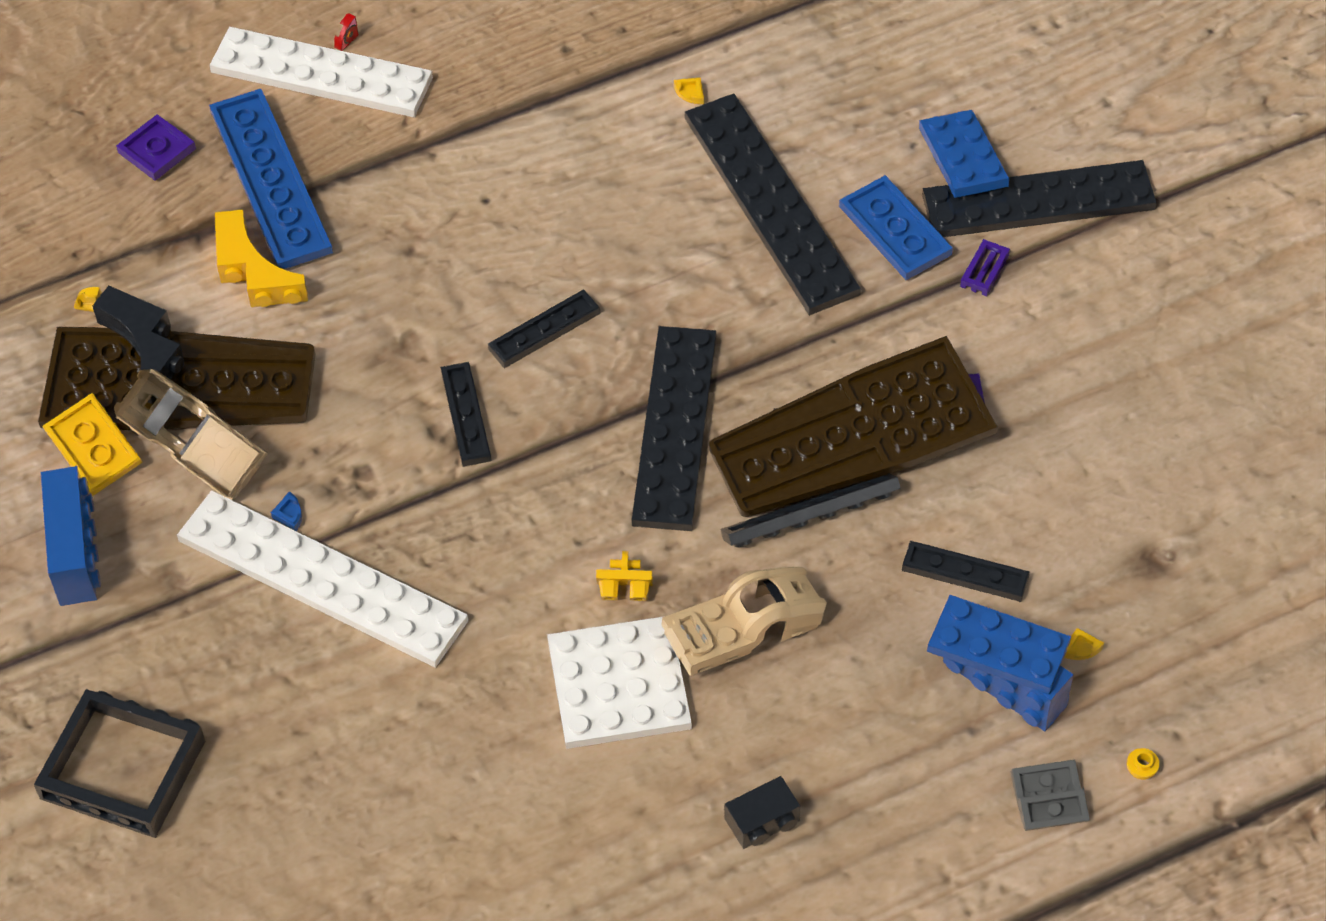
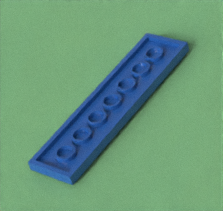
[209,89,333,269]

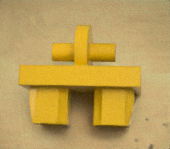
[596,551,653,601]

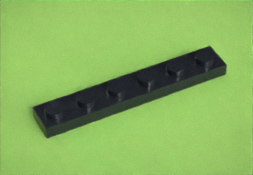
[720,473,901,547]

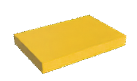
[42,393,143,496]

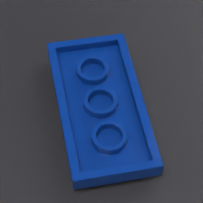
[919,110,1009,198]
[839,175,953,280]
[927,595,1071,694]

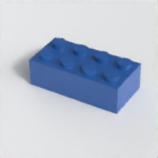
[41,466,101,606]
[943,658,1073,732]

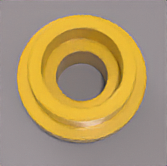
[1126,748,1159,780]

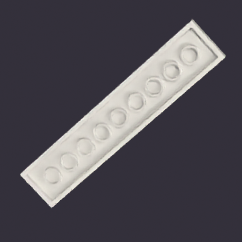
[177,490,468,668]

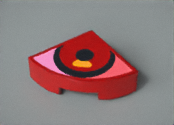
[334,13,359,51]

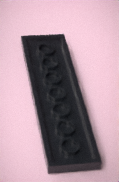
[922,160,1157,237]
[631,326,716,531]

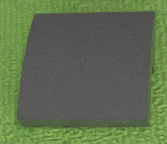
[1010,759,1090,831]

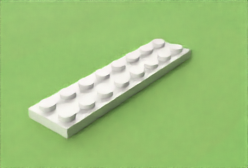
[209,27,433,118]

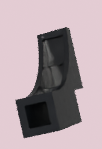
[92,285,185,404]

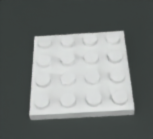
[547,616,692,749]

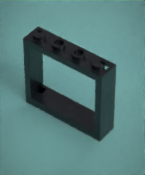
[34,689,206,838]

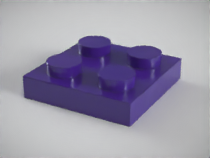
[116,114,196,181]

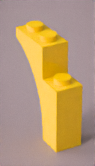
[215,210,308,307]

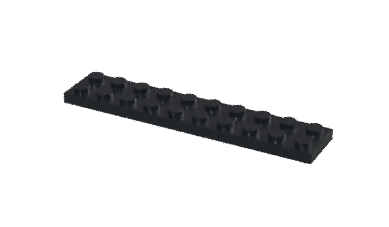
[684,93,861,316]

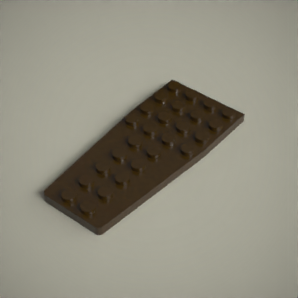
[38,327,316,430]
[709,336,998,517]

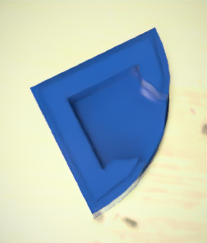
[271,492,302,531]

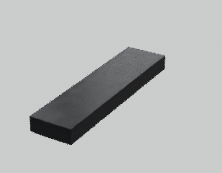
[488,289,600,369]
[440,362,492,467]
[902,540,1030,602]

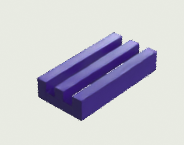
[960,239,1010,297]

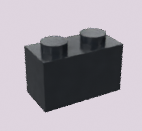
[724,776,801,849]

